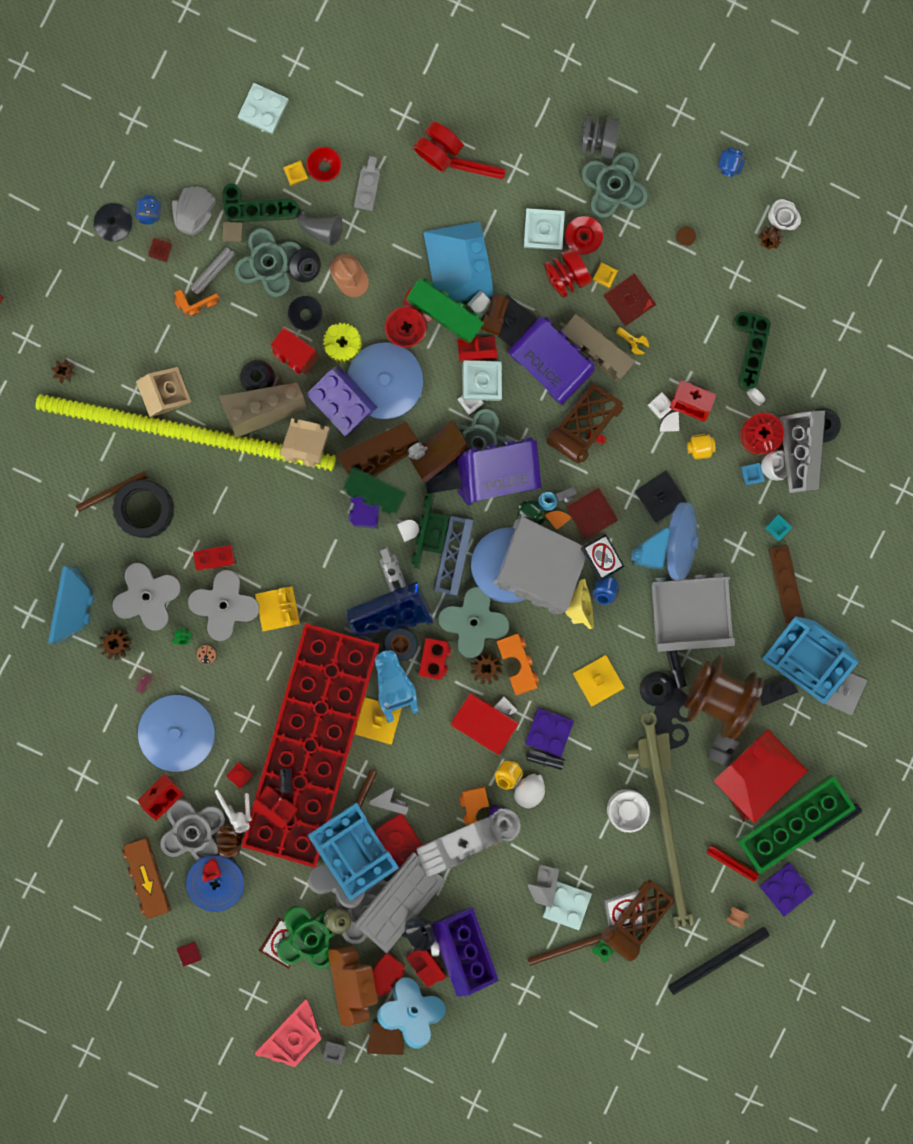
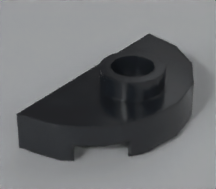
[761,680,798,706]

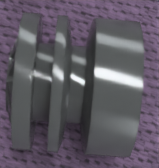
[579,114,620,159]

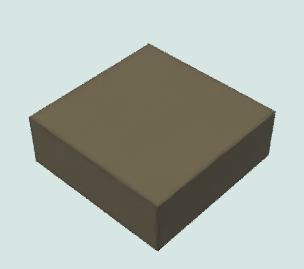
[222,222,243,243]

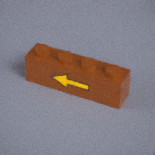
[122,837,171,919]

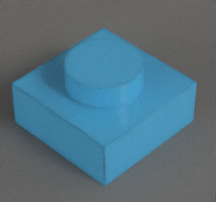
[741,463,765,486]

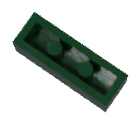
[342,467,407,516]

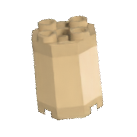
[280,418,330,467]

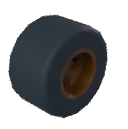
[383,627,418,662]

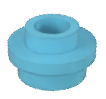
[538,492,557,510]

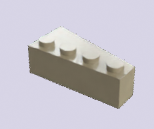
[561,314,636,383]
[219,383,307,438]

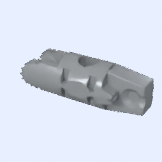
[379,546,408,596]

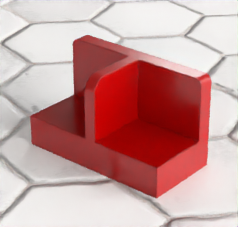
[457,336,497,362]
[252,786,298,829]
[406,949,447,988]

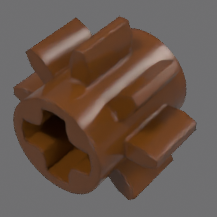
[758,225,784,250]
[51,359,76,384]

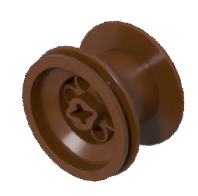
[685,655,764,741]

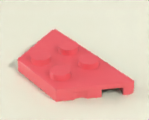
[255,998,322,1067]

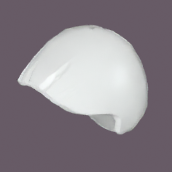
[768,199,801,230]
[761,450,787,480]
[514,774,545,809]

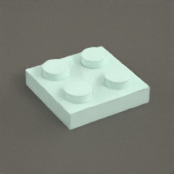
[238,83,289,135]
[524,208,565,250]
[462,360,502,401]
[543,881,592,930]

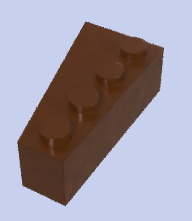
[336,422,419,477]

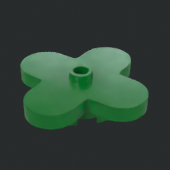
[277,906,337,969]

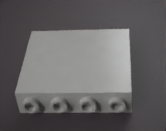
[492,517,586,615]
[651,573,735,652]

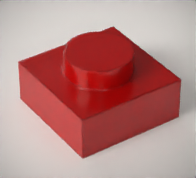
[226,762,253,789]

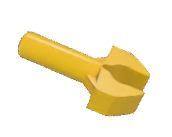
[616,327,649,355]

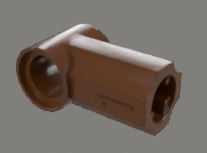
[480,294,509,336]

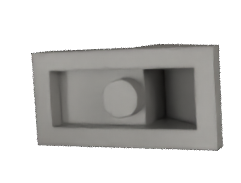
[370,786,409,815]
[527,865,559,907]

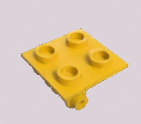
[255,586,300,631]

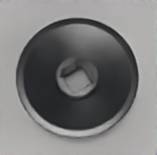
[288,249,321,283]

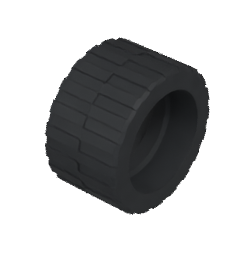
[112,479,174,538]

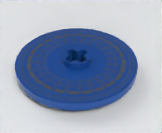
[186,855,244,912]

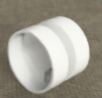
[607,789,650,832]

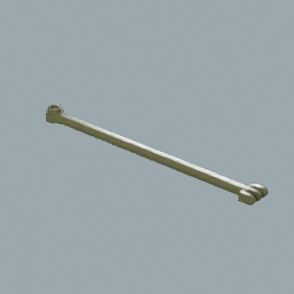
[640,711,694,929]

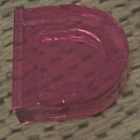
[136,674,153,694]

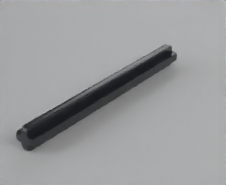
[668,927,770,995]

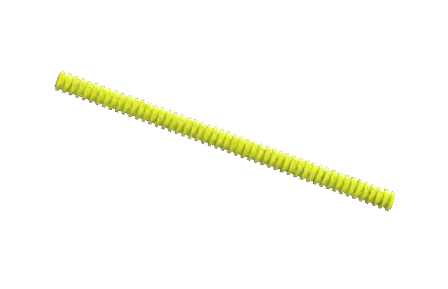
[36,393,336,472]

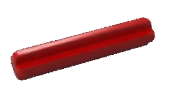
[450,157,506,179]
[707,845,759,882]

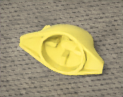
[565,579,594,629]

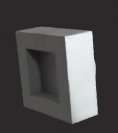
[555,486,576,503]
[322,1040,346,1065]

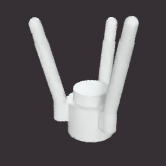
[215,790,252,833]

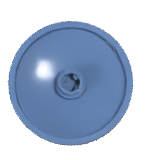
[347,343,423,420]
[667,502,699,580]
[471,527,526,603]
[138,695,215,772]

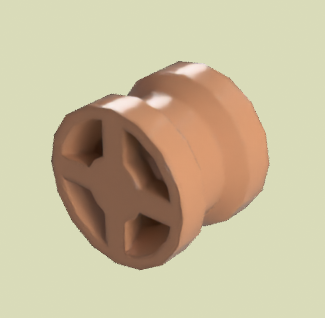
[726,906,750,928]

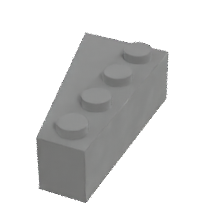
[780,411,825,493]

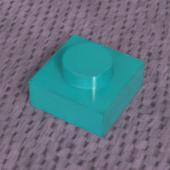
[765,514,793,541]

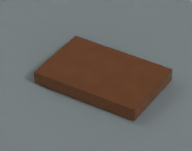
[410,420,469,483]

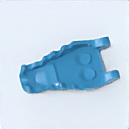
[375,650,419,723]

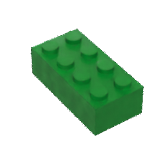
[405,278,484,343]

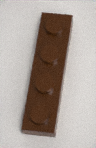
[768,545,805,624]

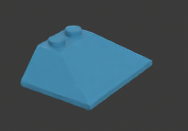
[423,221,493,303]
[48,566,94,644]
[762,616,859,704]
[308,803,399,901]

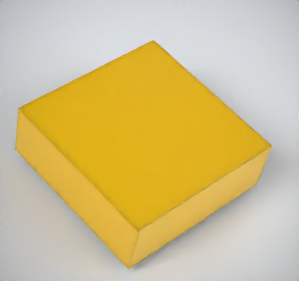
[283,160,308,186]
[593,262,618,288]

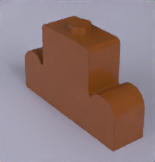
[328,945,378,1026]

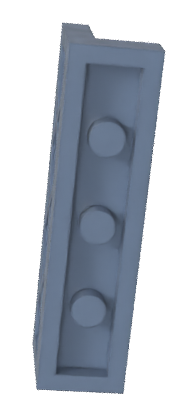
[435,516,473,595]

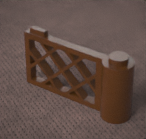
[547,383,624,464]
[601,879,675,961]

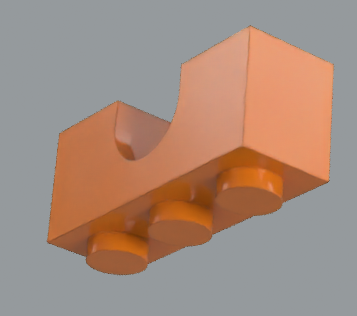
[496,633,540,696]
[459,786,497,845]

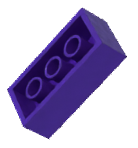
[432,908,499,996]

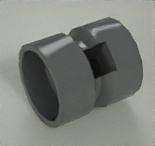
[706,732,740,767]

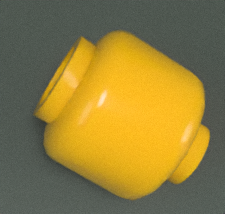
[687,433,716,459]
[494,761,523,789]

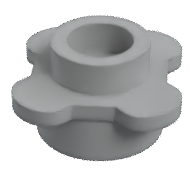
[408,442,427,460]

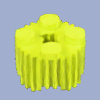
[323,323,362,364]

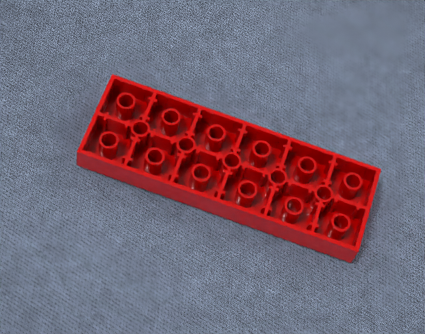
[241,623,380,868]

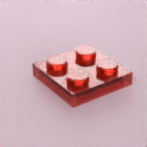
[566,488,618,540]

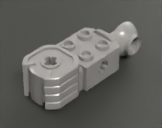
[416,809,521,877]

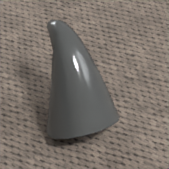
[298,210,343,246]

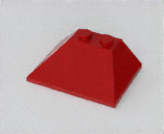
[713,729,808,824]

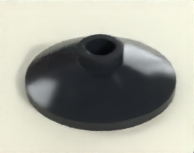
[94,203,132,242]

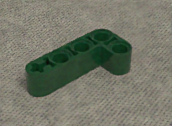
[223,183,300,223]
[732,312,771,391]

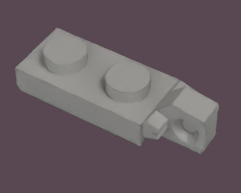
[354,156,380,212]

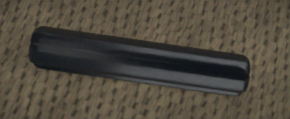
[813,803,862,843]

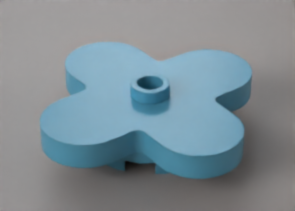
[377,977,446,1048]

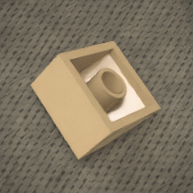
[136,367,191,417]

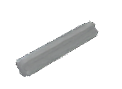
[190,247,235,295]

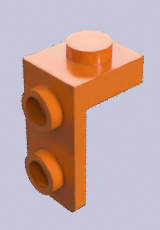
[174,289,220,316]

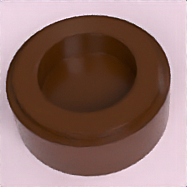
[676,226,696,247]

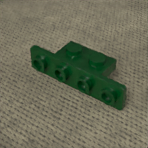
[412,492,450,569]

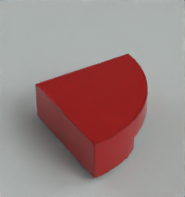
[202,857,222,883]

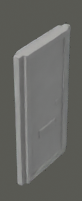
[354,852,445,953]

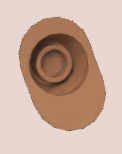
[330,254,369,297]

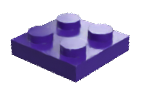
[525,708,574,757]
[759,862,814,916]

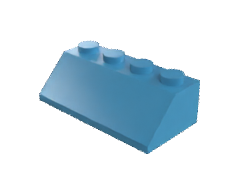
[630,528,670,569]

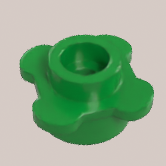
[172,628,193,645]
[592,939,615,962]

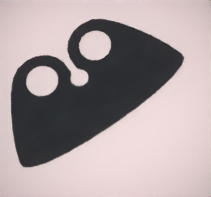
[654,683,689,750]

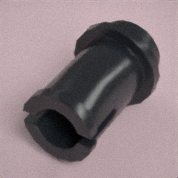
[279,769,294,793]

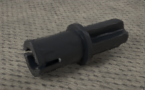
[667,650,687,689]
[526,750,565,771]

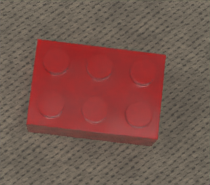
[270,327,319,375]

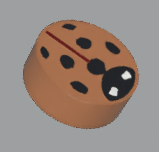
[197,645,217,664]

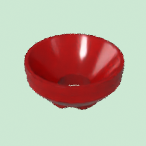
[306,147,342,182]

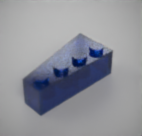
[347,582,433,636]

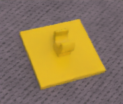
[573,655,624,707]
[355,697,402,745]

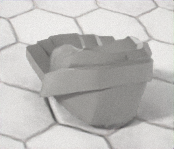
[172,186,216,235]

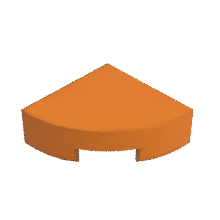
[545,511,571,530]

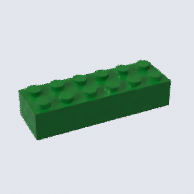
[735,775,856,874]

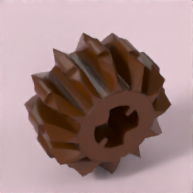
[98,628,132,660]
[470,652,502,685]
[216,824,242,857]

